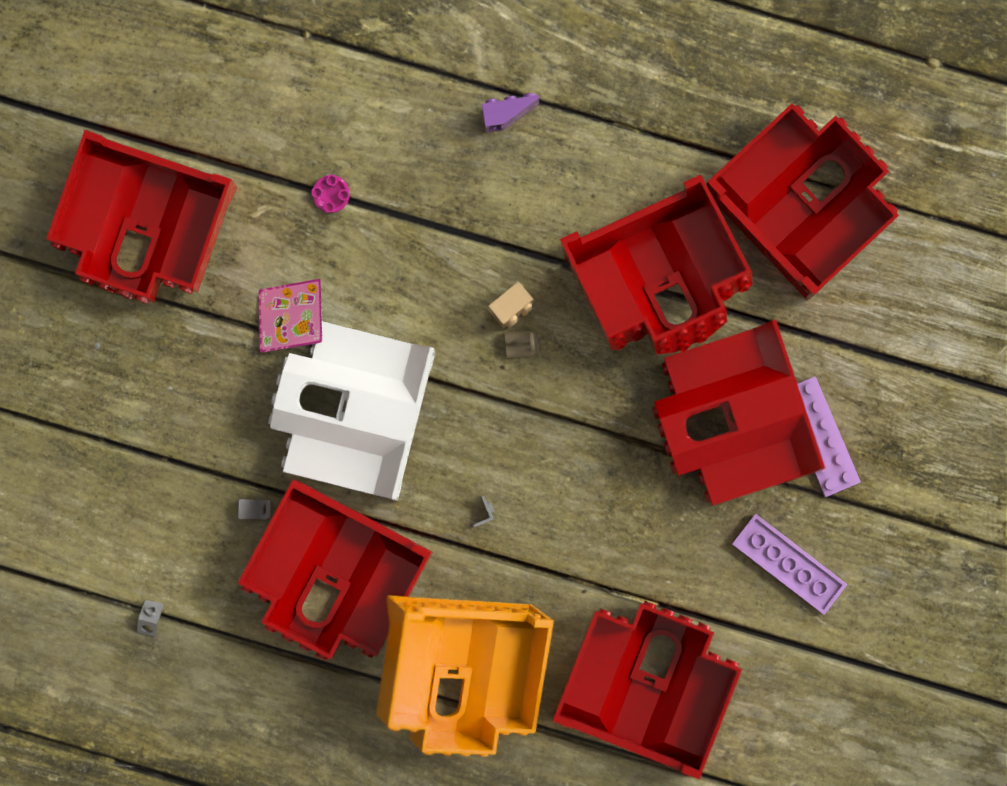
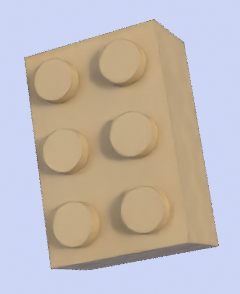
[489,281,533,329]

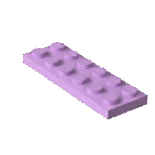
[798,376,861,497]
[732,514,848,615]

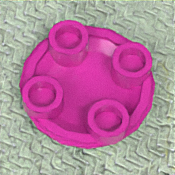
[312,175,350,213]

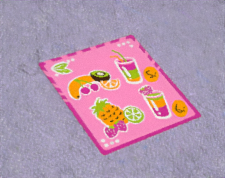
[259,279,322,353]

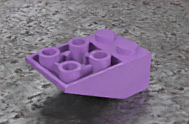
[482,93,539,133]

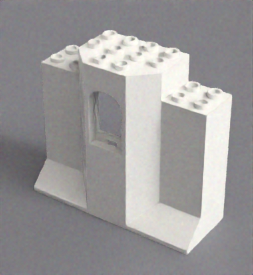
[268,321,435,501]

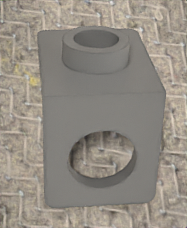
[472,495,495,528]
[237,499,271,520]
[137,600,164,637]

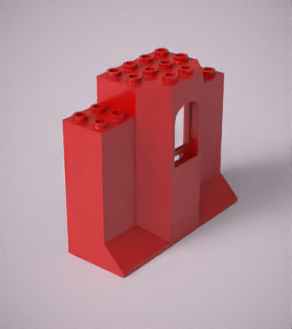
[706,103,899,301]
[46,130,238,304]
[560,174,753,354]
[652,320,826,506]
[238,479,433,661]
[552,601,742,780]

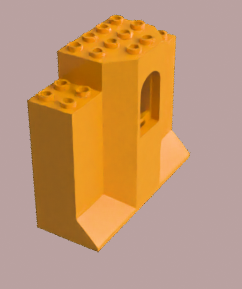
[376,596,554,757]

